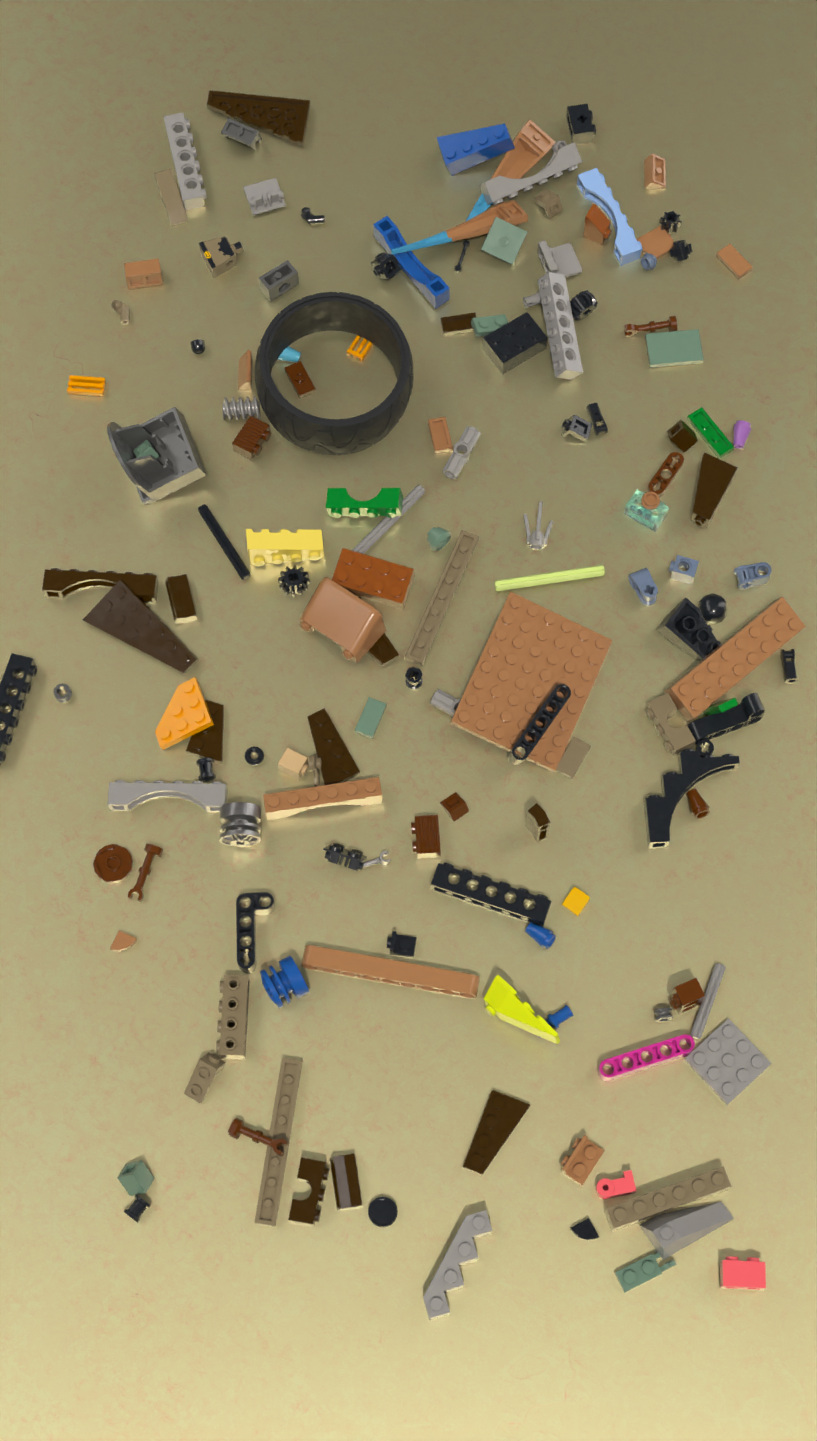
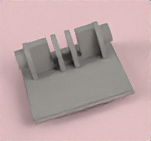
[243,178,286,215]

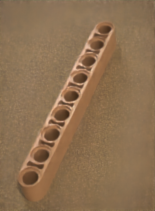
[301,945,480,998]

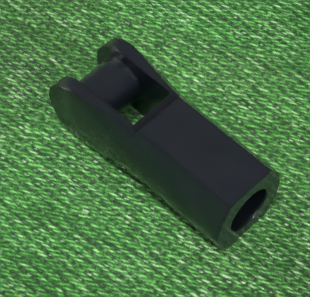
[586,403,608,436]
[781,649,798,683]

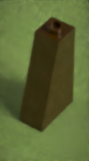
[691,452,738,528]

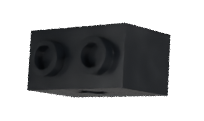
[566,104,596,145]

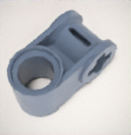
[733,562,772,590]
[628,568,658,606]

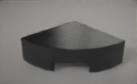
[570,1218,599,1240]

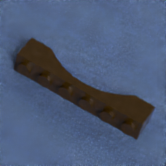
[42,568,159,603]

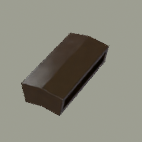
[165,574,197,624]
[525,803,550,842]
[330,1154,362,1211]

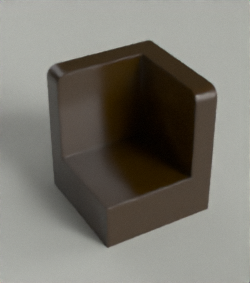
[667,419,698,452]

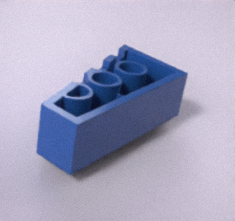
[436,123,515,176]

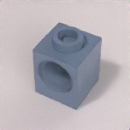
[669,555,699,585]

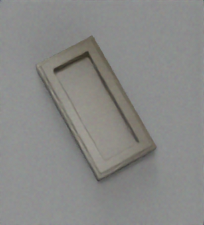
[556,737,591,779]

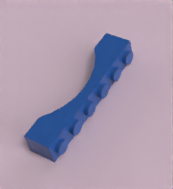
[373,216,450,309]

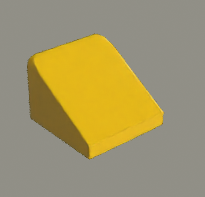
[562,886,590,916]

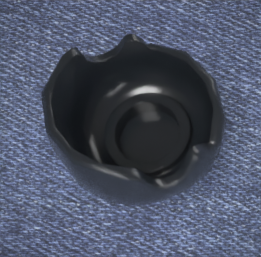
[698,593,727,624]

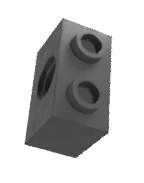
[259,260,299,301]

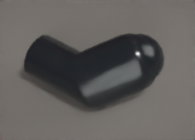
[301,207,325,225]

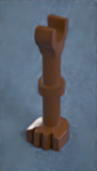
[624,316,677,337]
[128,844,163,902]
[228,1118,289,1156]

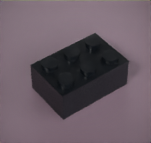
[482,312,548,375]

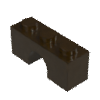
[288,1157,329,1227]

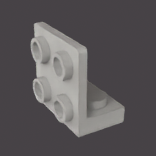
[538,240,582,278]

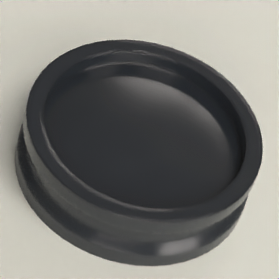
[368,1197,397,1228]

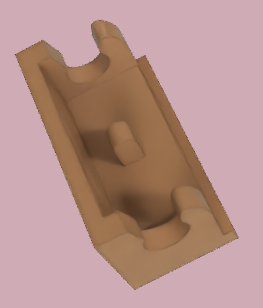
[124,258,163,290]

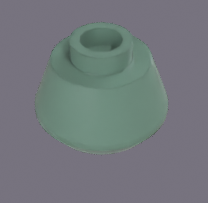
[427,527,451,551]

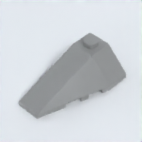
[640,1201,734,1260]

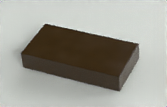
[441,312,477,336]

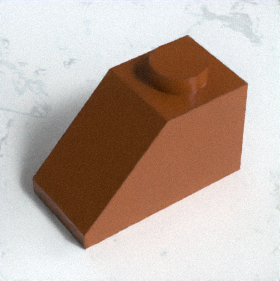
[583,204,612,245]

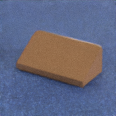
[644,153,666,189]
[238,350,253,390]

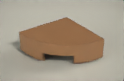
[110,931,137,952]

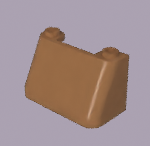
[299,577,386,663]

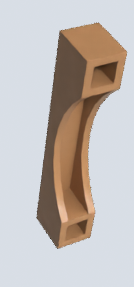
[263,777,382,820]

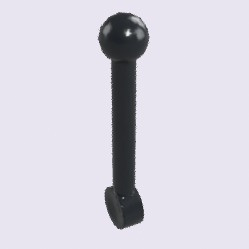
[455,240,470,273]

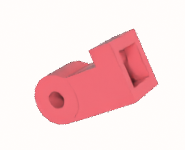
[596,1170,636,1199]

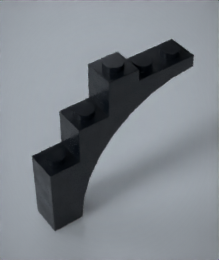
[644,749,740,848]

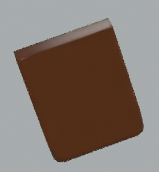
[440,792,469,821]

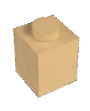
[278,748,309,780]

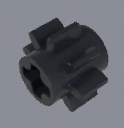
[659,211,682,234]
[669,240,692,261]

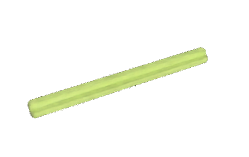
[495,565,605,591]

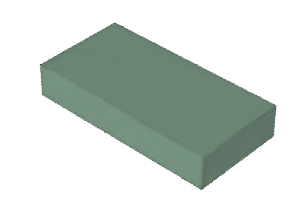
[355,697,387,739]

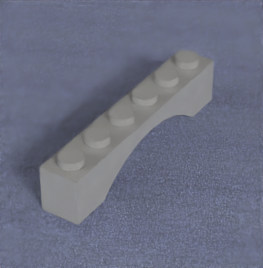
[479,142,582,205]
[108,780,228,812]

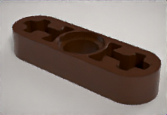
[648,452,684,498]

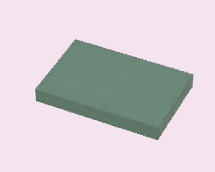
[645,329,704,368]

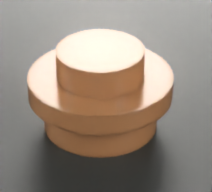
[641,492,660,510]

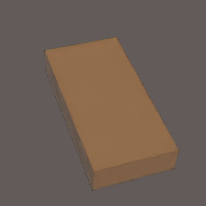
[716,244,753,279]
[428,416,453,454]

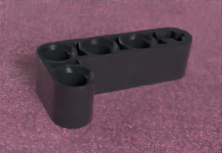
[687,693,765,744]
[236,892,275,974]

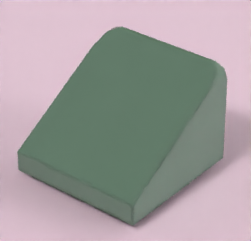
[133,440,159,459]

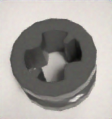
[53,683,72,703]
[654,1008,673,1022]

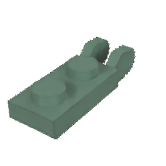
[615,1253,676,1293]

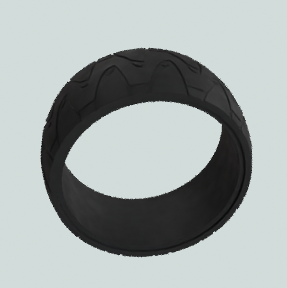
[255,292,413,455]

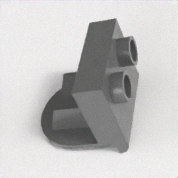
[107,407,207,504]

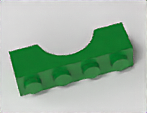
[326,488,403,518]

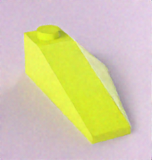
[484,975,560,1044]

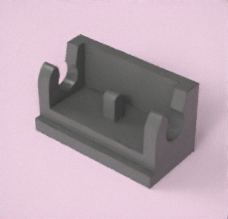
[221,118,262,150]

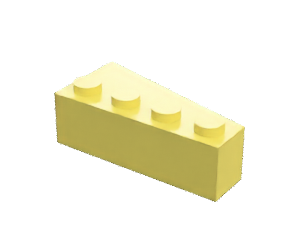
[246,529,324,566]

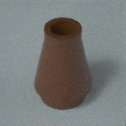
[686,789,710,819]

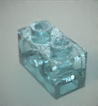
[624,489,669,532]

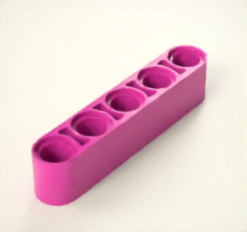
[598,1034,695,1081]

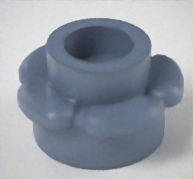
[641,253,657,270]

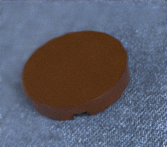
[93,844,133,884]

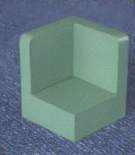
[117,1160,154,1196]

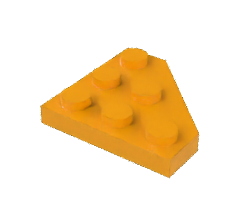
[155,677,214,750]

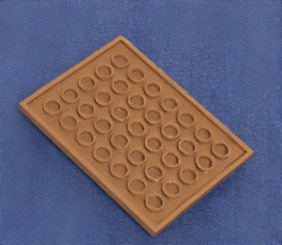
[450,592,612,773]

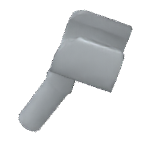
[363,851,391,867]

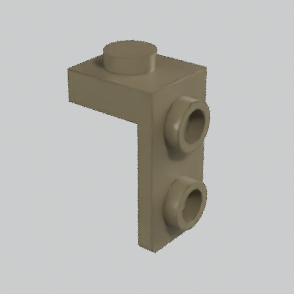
[184,1053,226,1103]

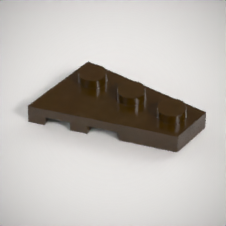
[186,700,224,765]

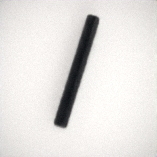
[198,504,250,580]

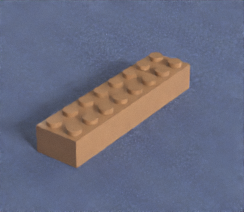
[664,596,806,721]

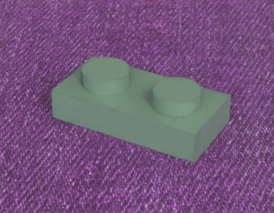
[471,314,508,337]

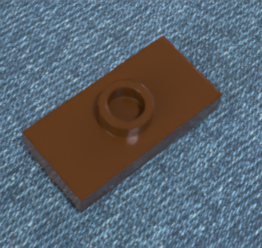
[284,361,316,399]

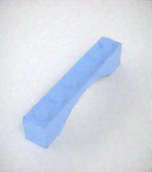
[577,168,642,266]

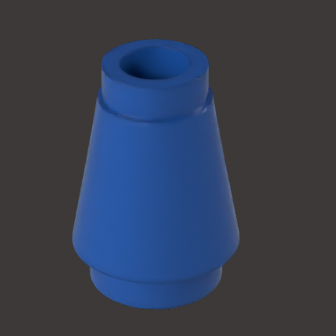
[525,922,556,949]

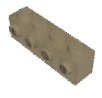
[216,975,250,1059]

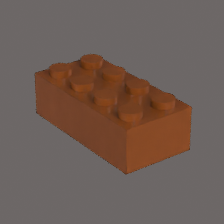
[332,548,415,610]

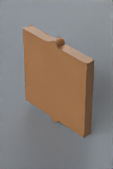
[636,226,674,259]

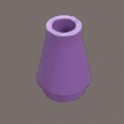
[733,420,751,449]

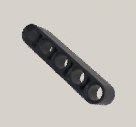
[508,684,571,765]

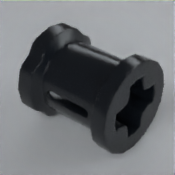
[405,667,423,690]
[196,758,216,782]
[123,1195,151,1223]

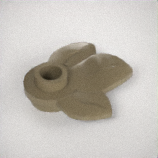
[309,754,321,787]

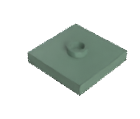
[480,217,527,265]

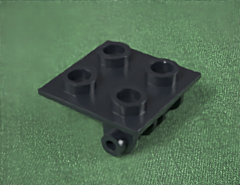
[323,843,367,871]

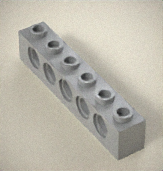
[163,112,207,210]
[538,272,583,380]

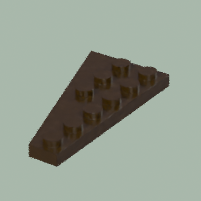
[207,90,310,146]
[83,580,198,673]

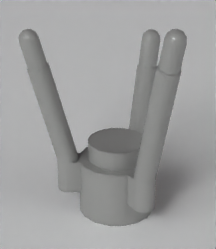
[524,501,553,550]

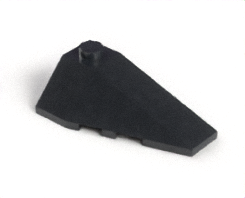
[656,597,721,662]

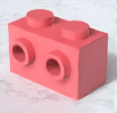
[720,1256,766,1290]

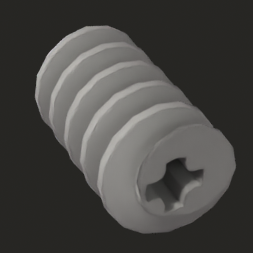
[223,396,260,420]

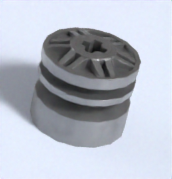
[220,802,261,847]

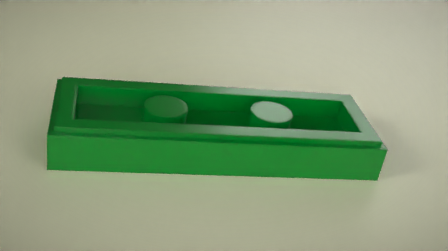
[687,407,734,459]
[703,698,738,716]

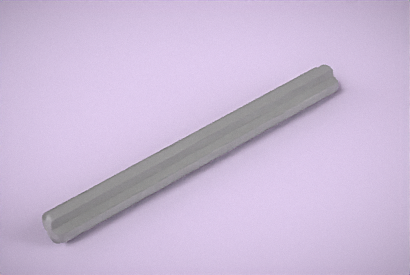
[351,485,425,554]

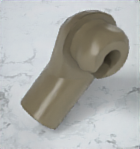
[111,300,130,325]

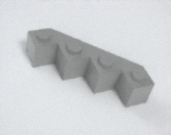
[423,1210,492,1321]

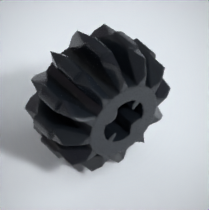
[570,290,598,320]
[278,564,310,598]

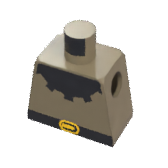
[199,236,243,278]

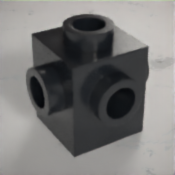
[371,253,401,280]

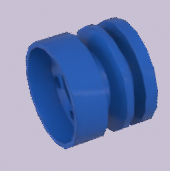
[259,955,310,1009]

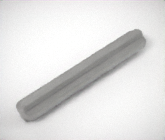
[690,963,726,1039]

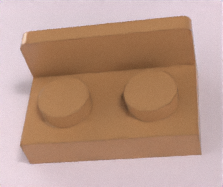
[560,1135,605,1186]

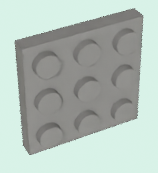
[684,1018,772,1105]

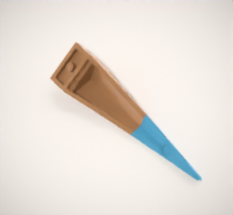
[466,119,555,221]
[391,200,528,254]

